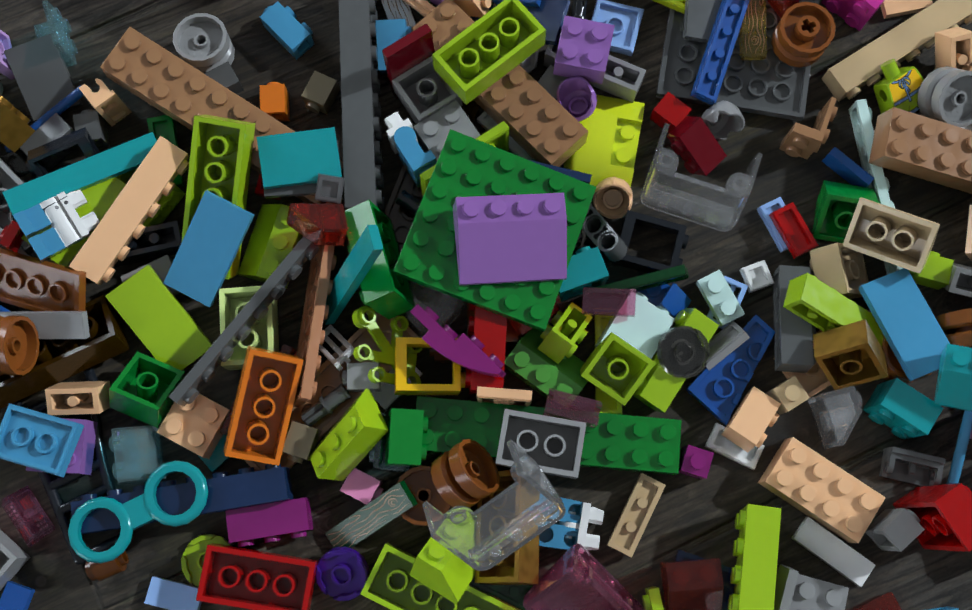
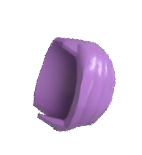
[557,76,597,122]

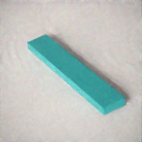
[2,132,157,215]
[324,225,383,325]

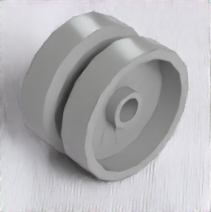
[173,13,235,73]
[918,66,972,127]

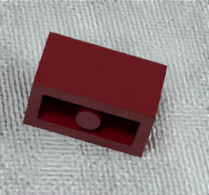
[667,116,727,176]

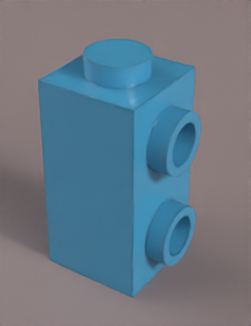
[260,1,314,60]

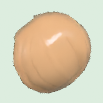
[592,177,633,219]

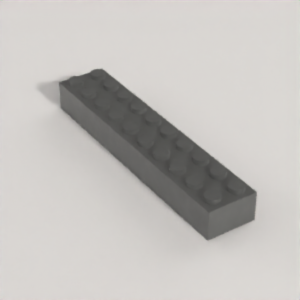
[339,0,385,212]

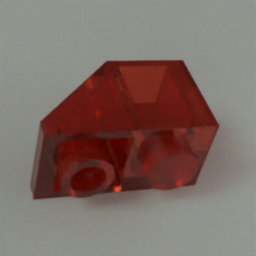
[287,203,348,245]

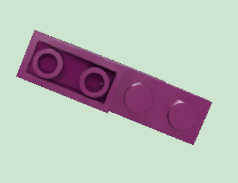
[410,304,506,378]

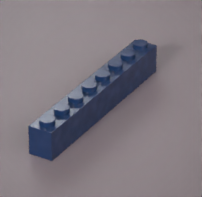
[70,463,293,535]

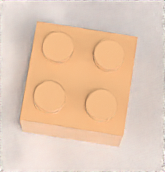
[157,393,232,459]

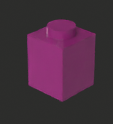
[679,445,714,480]

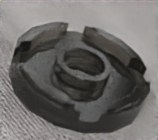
[657,326,710,378]

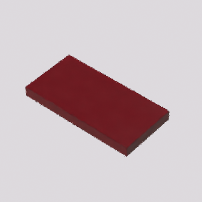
[382,24,435,99]

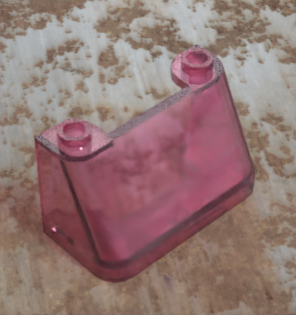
[523,543,644,610]

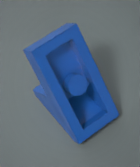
[638,273,692,319]

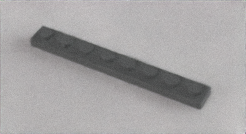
[169,231,320,406]

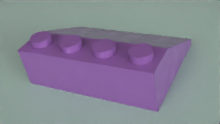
[453,193,567,286]

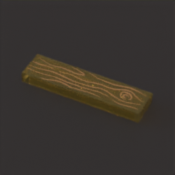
[740,0,767,60]

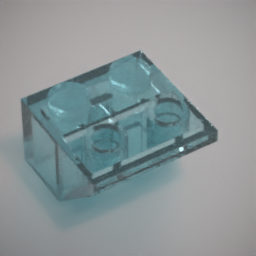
[109,425,166,485]

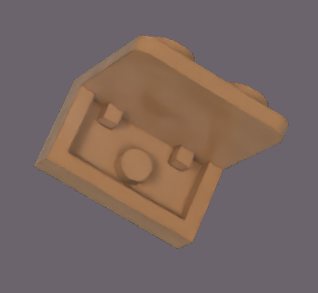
[779,97,838,159]

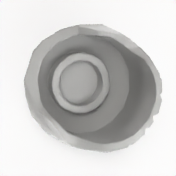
[701,100,745,140]

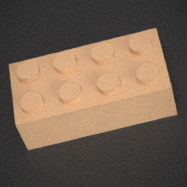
[758,437,886,543]

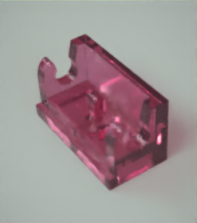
[543,388,602,428]

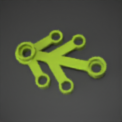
[352,306,422,396]

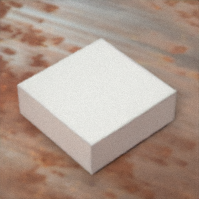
[739,260,774,293]

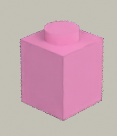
[340,468,384,505]

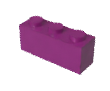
[225,497,313,547]

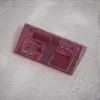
[2,485,55,547]

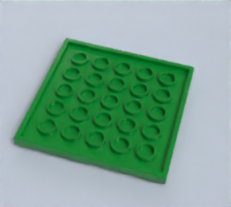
[393,129,596,332]

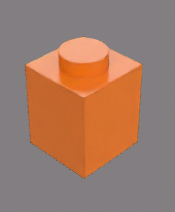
[259,82,290,122]

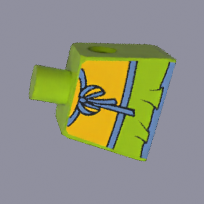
[874,59,924,114]

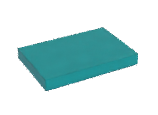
[257,127,342,190]

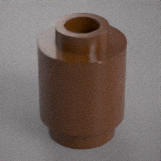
[85,548,129,581]

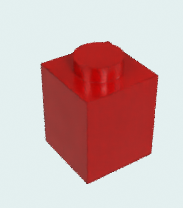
[650,92,692,133]

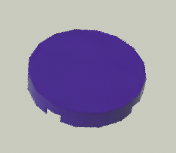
[315,547,369,601]

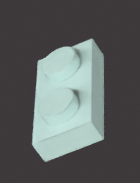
[696,269,745,327]

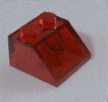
[660,558,724,610]

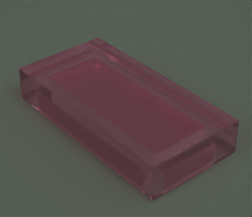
[582,287,636,317]

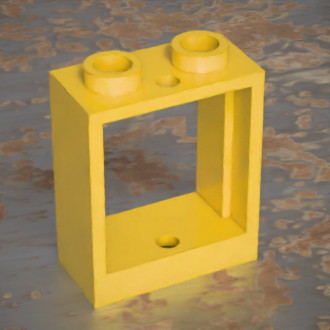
[395,337,465,395]

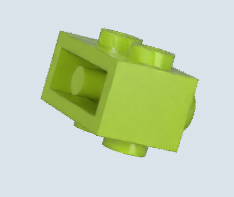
[537,302,593,364]

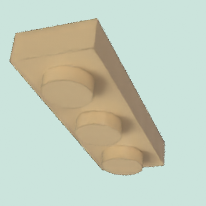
[607,473,666,558]

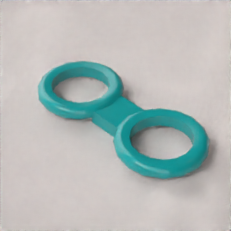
[68,460,209,564]

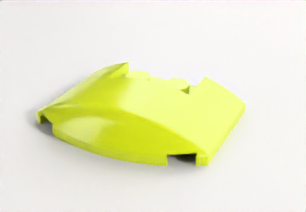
[563,95,645,187]

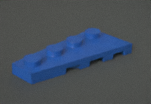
[686,315,775,425]

